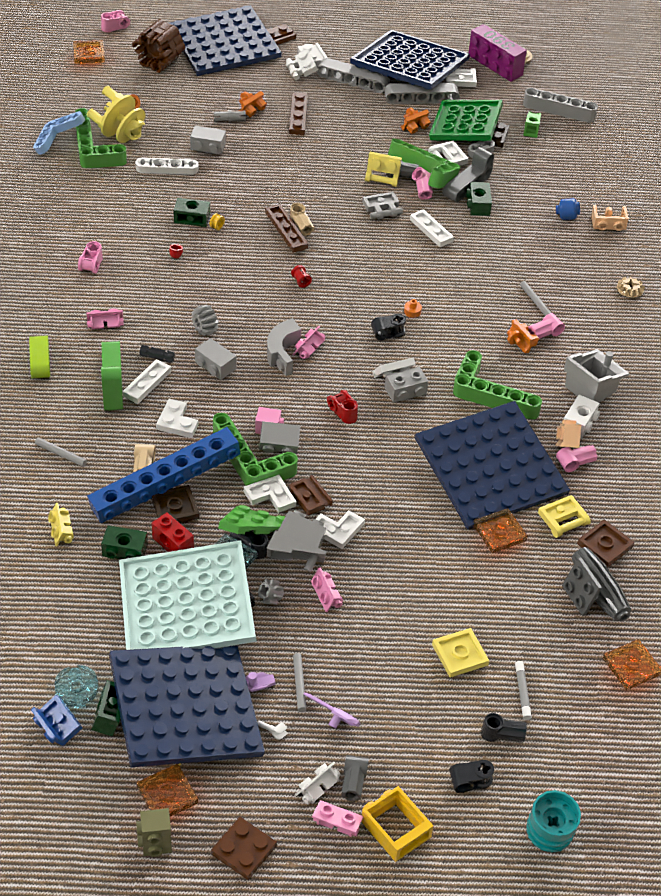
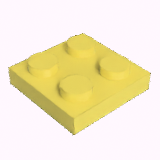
[432,628,489,678]

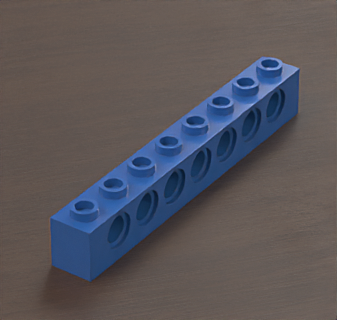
[87,427,240,523]

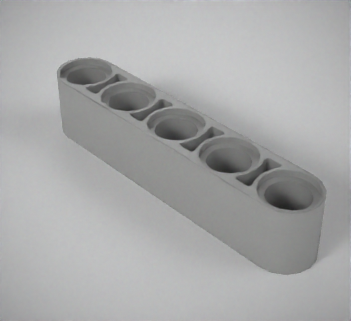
[317,58,390,93]
[384,83,460,104]
[523,88,598,123]

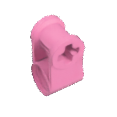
[101,10,130,32]
[78,241,103,274]

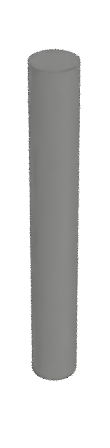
[520,281,551,316]
[35,437,87,467]
[293,653,306,712]

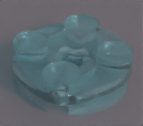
[54,665,99,709]

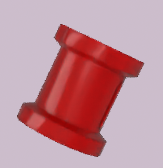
[291,265,312,288]

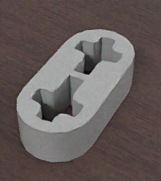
[468,140,495,158]

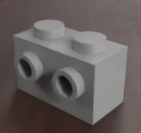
[190,126,226,155]
[195,338,237,380]
[384,367,428,403]
[259,421,300,454]

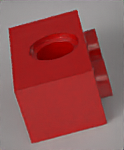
[152,512,194,552]

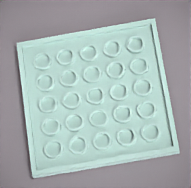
[119,540,257,650]

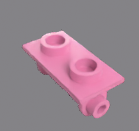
[86,309,124,329]
[293,326,325,359]
[311,567,343,612]
[312,800,363,837]

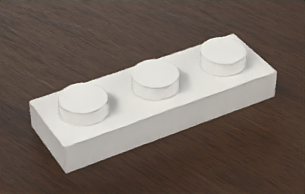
[410,209,454,247]
[123,359,171,404]

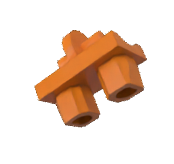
[238,91,267,117]
[401,108,431,134]
[507,319,539,353]

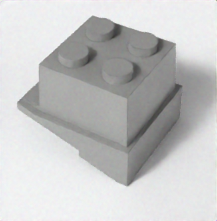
[564,349,629,402]
[267,510,326,572]

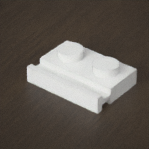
[298,43,327,66]
[373,357,415,378]

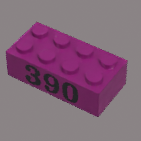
[468,24,527,82]

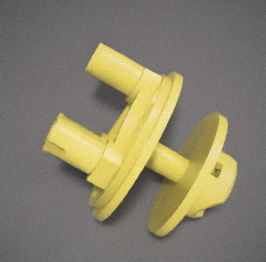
[87,86,145,143]

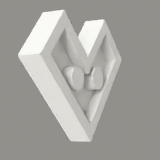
[156,399,198,438]
[244,475,296,513]
[316,510,365,549]

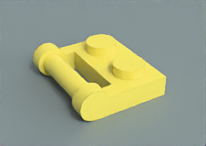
[365,152,402,187]
[538,495,591,538]

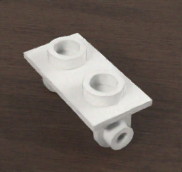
[295,762,341,804]

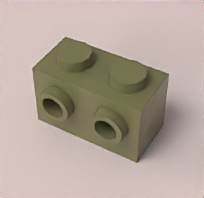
[136,808,172,857]

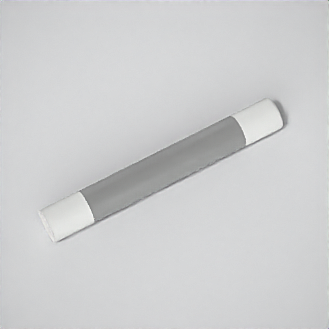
[515,661,532,720]

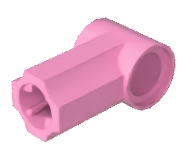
[412,167,433,200]
[528,313,565,339]
[556,445,597,473]

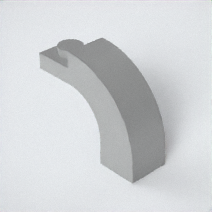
[267,318,301,376]

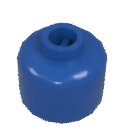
[556,198,580,220]

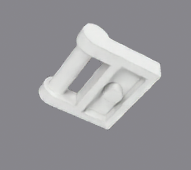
[446,68,477,87]
[428,141,468,166]

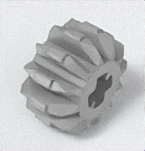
[191,305,219,336]

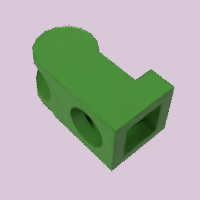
[523,111,541,138]

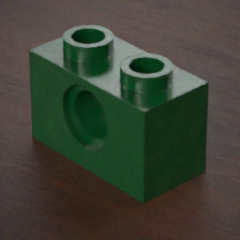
[466,182,492,216]
[173,198,210,227]
[101,525,148,560]
[91,680,121,736]

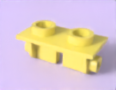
[48,503,74,546]

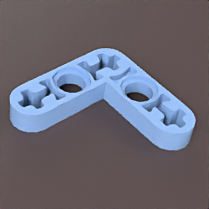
[33,111,85,155]

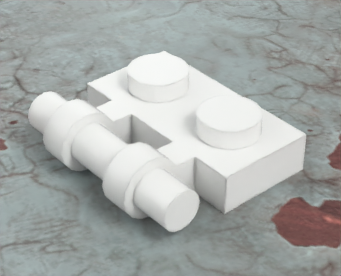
[286,49,318,80]

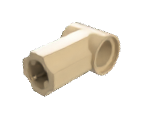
[290,203,314,236]
[133,444,156,473]

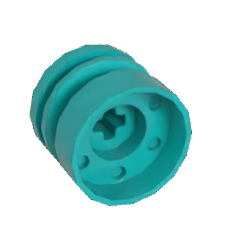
[526,790,581,852]

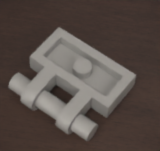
[362,192,403,220]

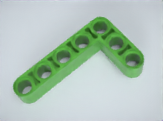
[75,108,127,168]
[388,139,460,188]
[101,341,123,411]
[453,350,542,419]
[213,413,298,486]

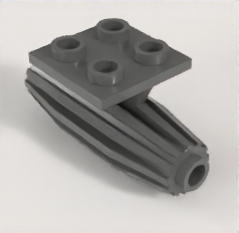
[562,547,631,622]

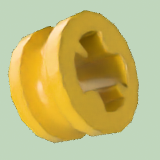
[209,213,225,230]

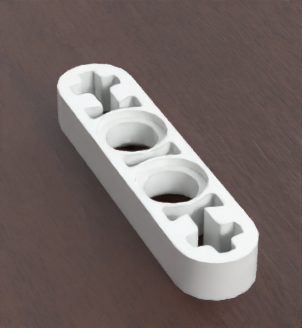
[135,158,199,175]

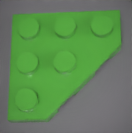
[218,505,285,534]

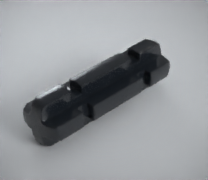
[139,345,175,362]

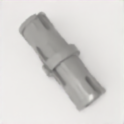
[214,110,246,122]

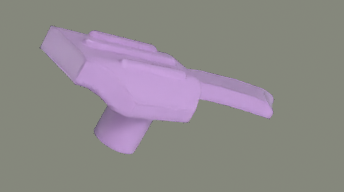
[246,672,276,692]
[304,692,360,729]

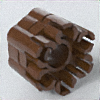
[132,19,185,73]

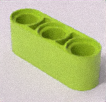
[29,335,50,379]

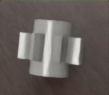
[258,579,284,605]

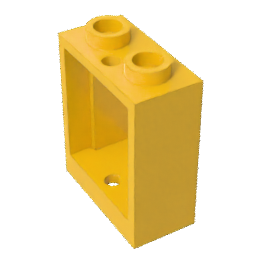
[361,786,434,862]

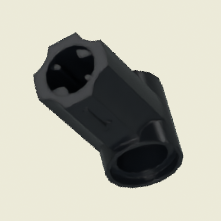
[229,531,268,559]
[480,713,527,742]

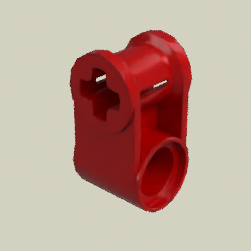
[327,389,358,424]

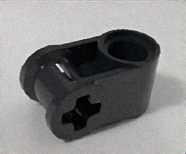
[371,314,406,341]
[449,760,494,793]

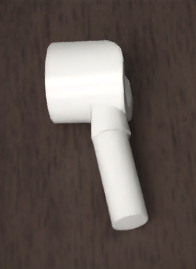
[257,720,288,740]

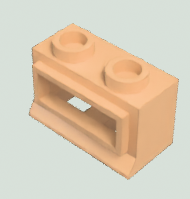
[591,205,628,231]
[555,420,581,448]

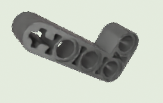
[442,147,494,202]

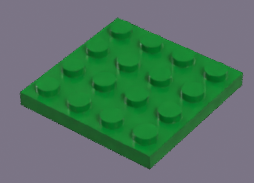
[429,100,503,141]

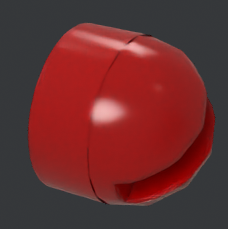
[169,244,183,259]

